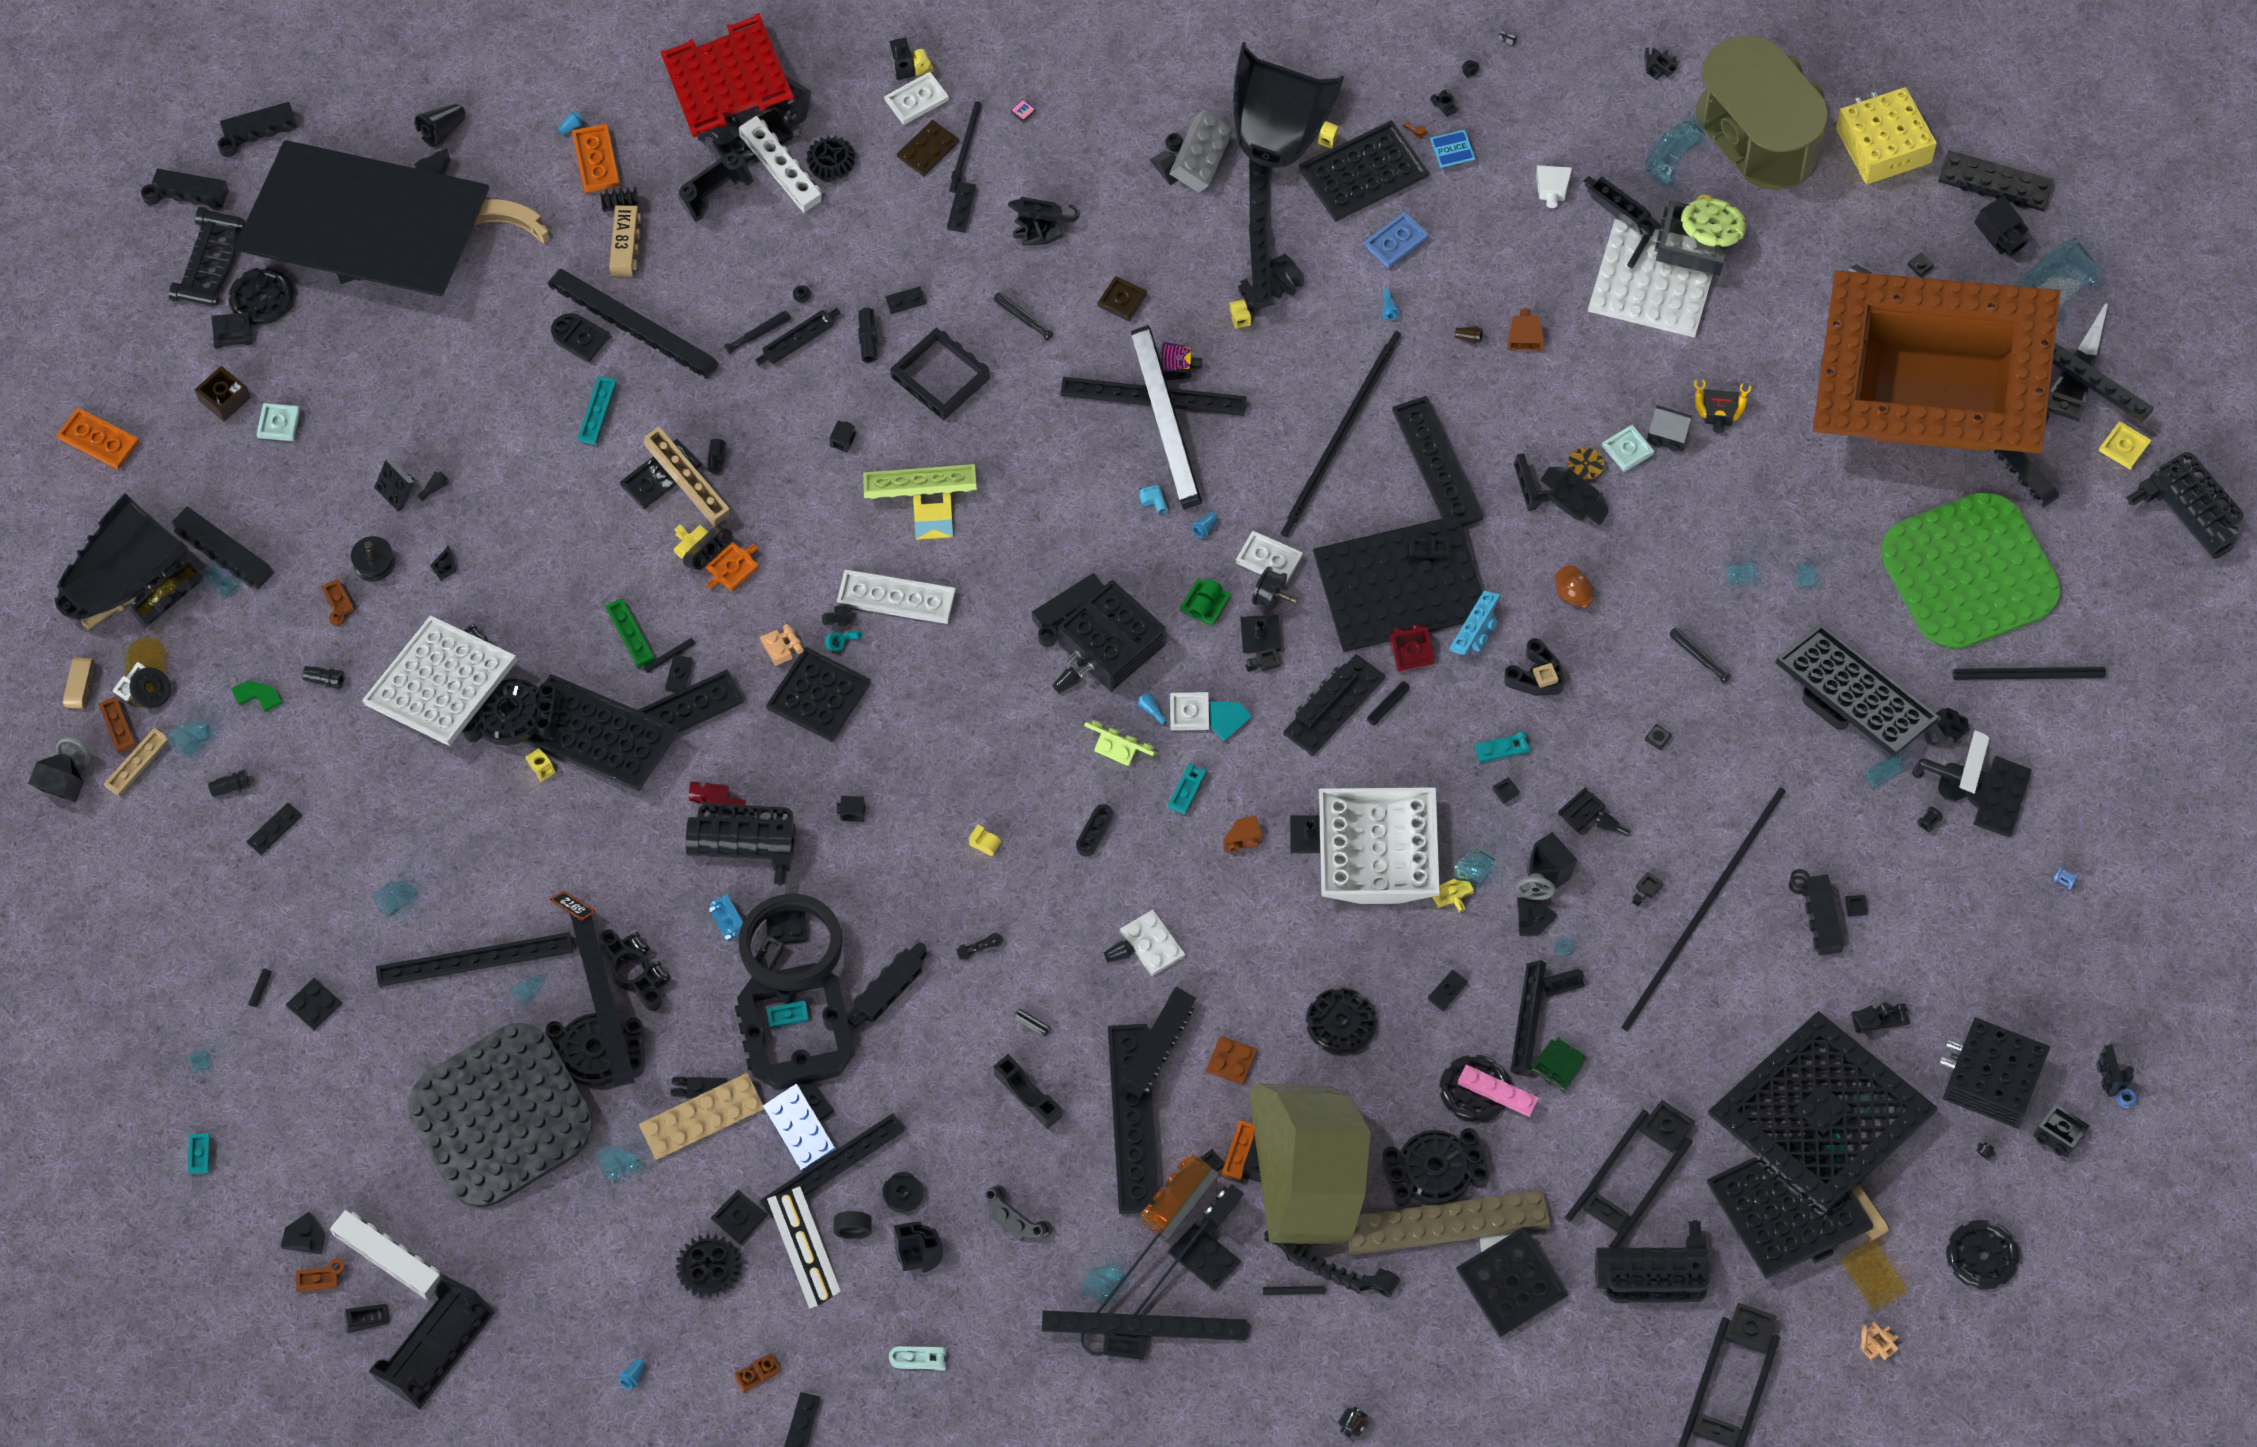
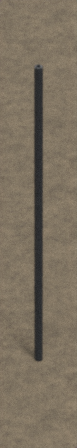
[1621,787,1786,1032]

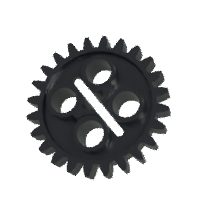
[676,1234,742,1299]

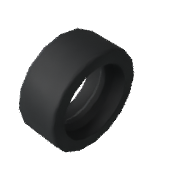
[833,1211,872,1239]

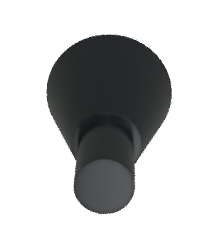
[417,471,448,501]
[1594,810,1630,836]

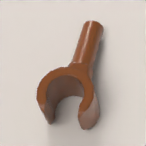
[1403,122,1427,139]

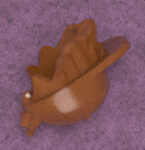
[1555,565,1593,608]

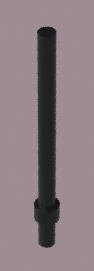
[949,101,981,193]

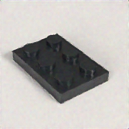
[1168,1223,1241,1291]

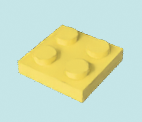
[2099,421,2151,470]

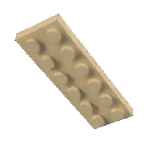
[639,1073,765,1160]

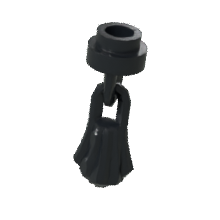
[956,932,1003,960]

